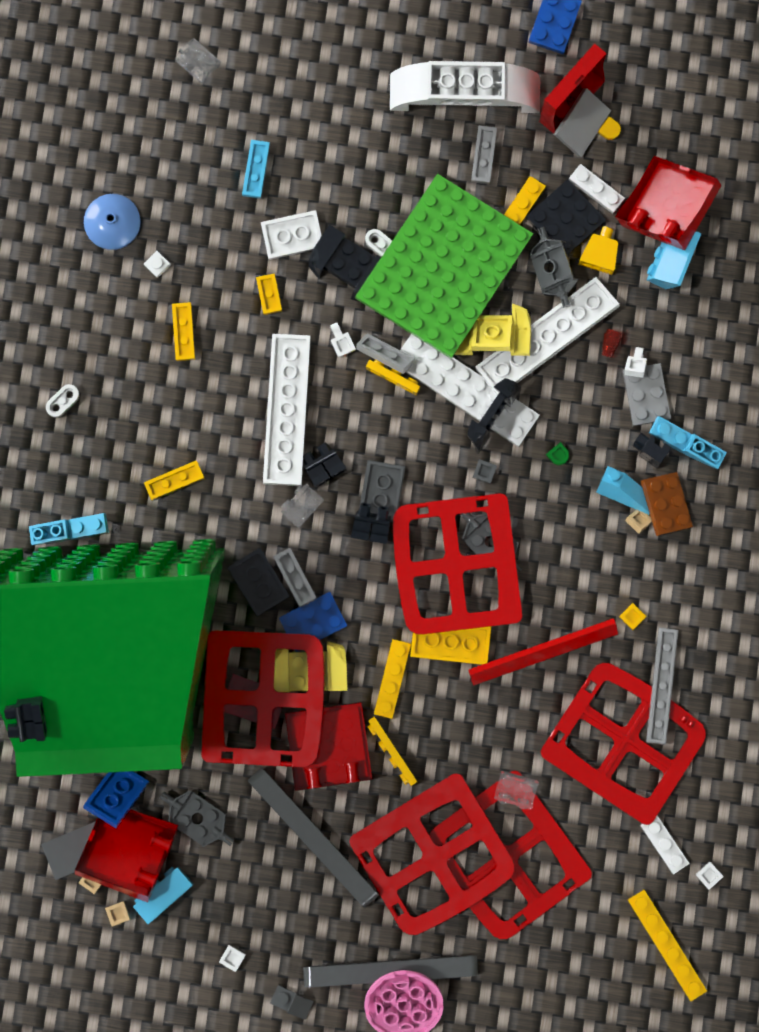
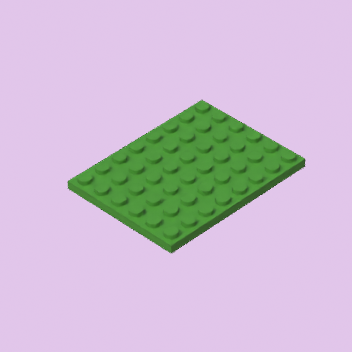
[355,174,533,359]

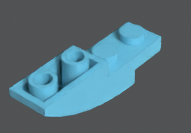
[649,416,727,469]
[29,513,109,545]

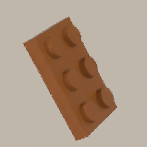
[641,472,693,536]

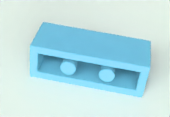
[133,867,194,924]

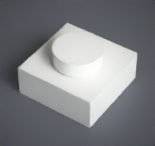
[144,251,171,278]
[695,862,723,890]
[219,945,246,972]

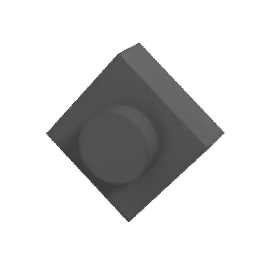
[472,459,497,484]

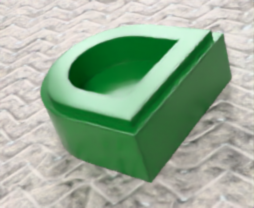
[546,442,569,465]

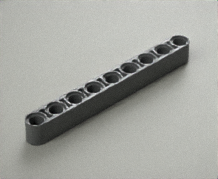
[247,767,379,908]
[303,955,478,987]

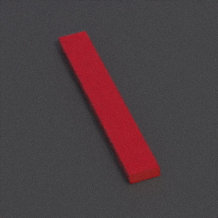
[468,618,618,686]

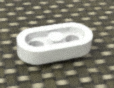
[365,229,392,257]
[46,384,79,418]

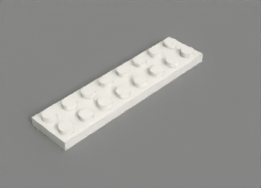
[475,277,620,395]
[263,334,311,486]
[400,334,540,447]

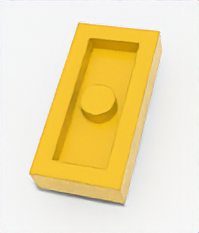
[256,273,282,315]

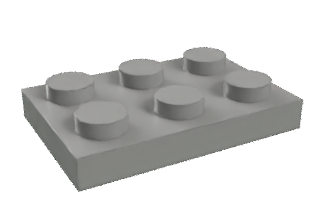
[622,363,671,426]

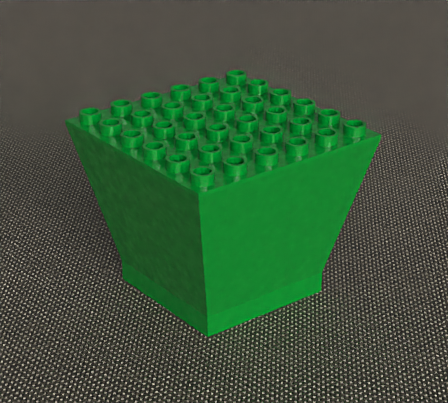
[0,539,225,777]

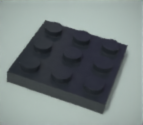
[526,179,606,256]

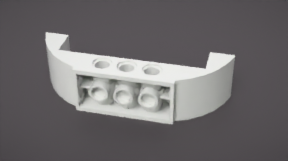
[390,61,540,113]

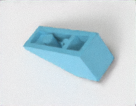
[596,466,650,515]

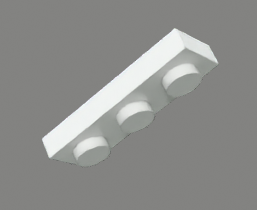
[568,164,625,214]
[640,816,690,875]

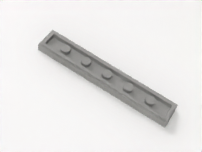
[646,628,678,745]

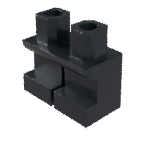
[633,433,672,469]
[303,442,347,489]
[351,502,391,544]
[4,696,47,742]

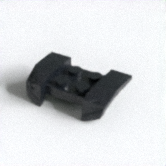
[309,225,381,302]
[467,378,521,454]

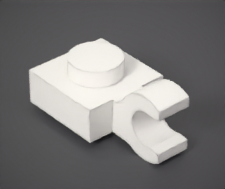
[330,323,356,358]
[625,347,647,378]

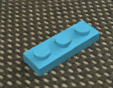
[242,140,270,199]

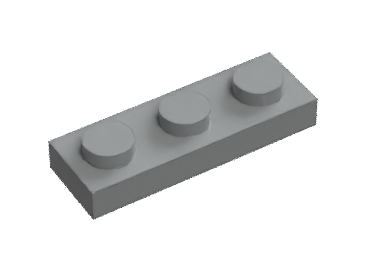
[471,125,497,184]
[356,333,415,374]
[273,548,317,608]

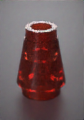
[601,329,622,358]

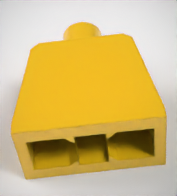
[578,227,618,275]

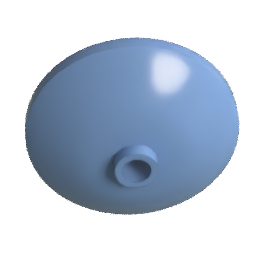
[84,194,141,250]

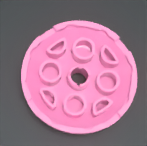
[364,970,443,1032]

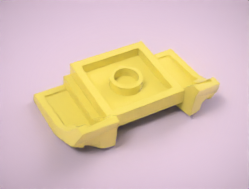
[455,304,531,356]
[274,641,347,692]

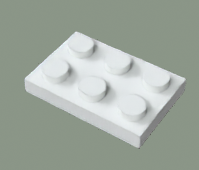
[261,210,322,260]

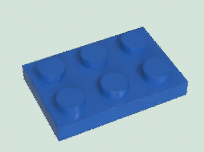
[528,0,582,55]
[279,592,347,652]
[83,771,149,828]

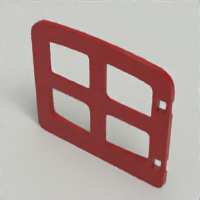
[393,493,522,635]
[201,630,324,767]
[540,663,706,825]
[429,771,592,939]
[349,773,515,935]

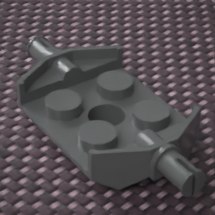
[530,227,578,308]
[460,513,522,574]
[160,790,235,847]

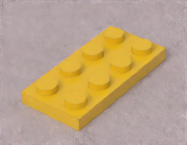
[410,627,491,665]

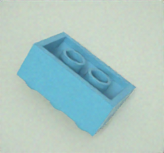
[647,232,701,289]

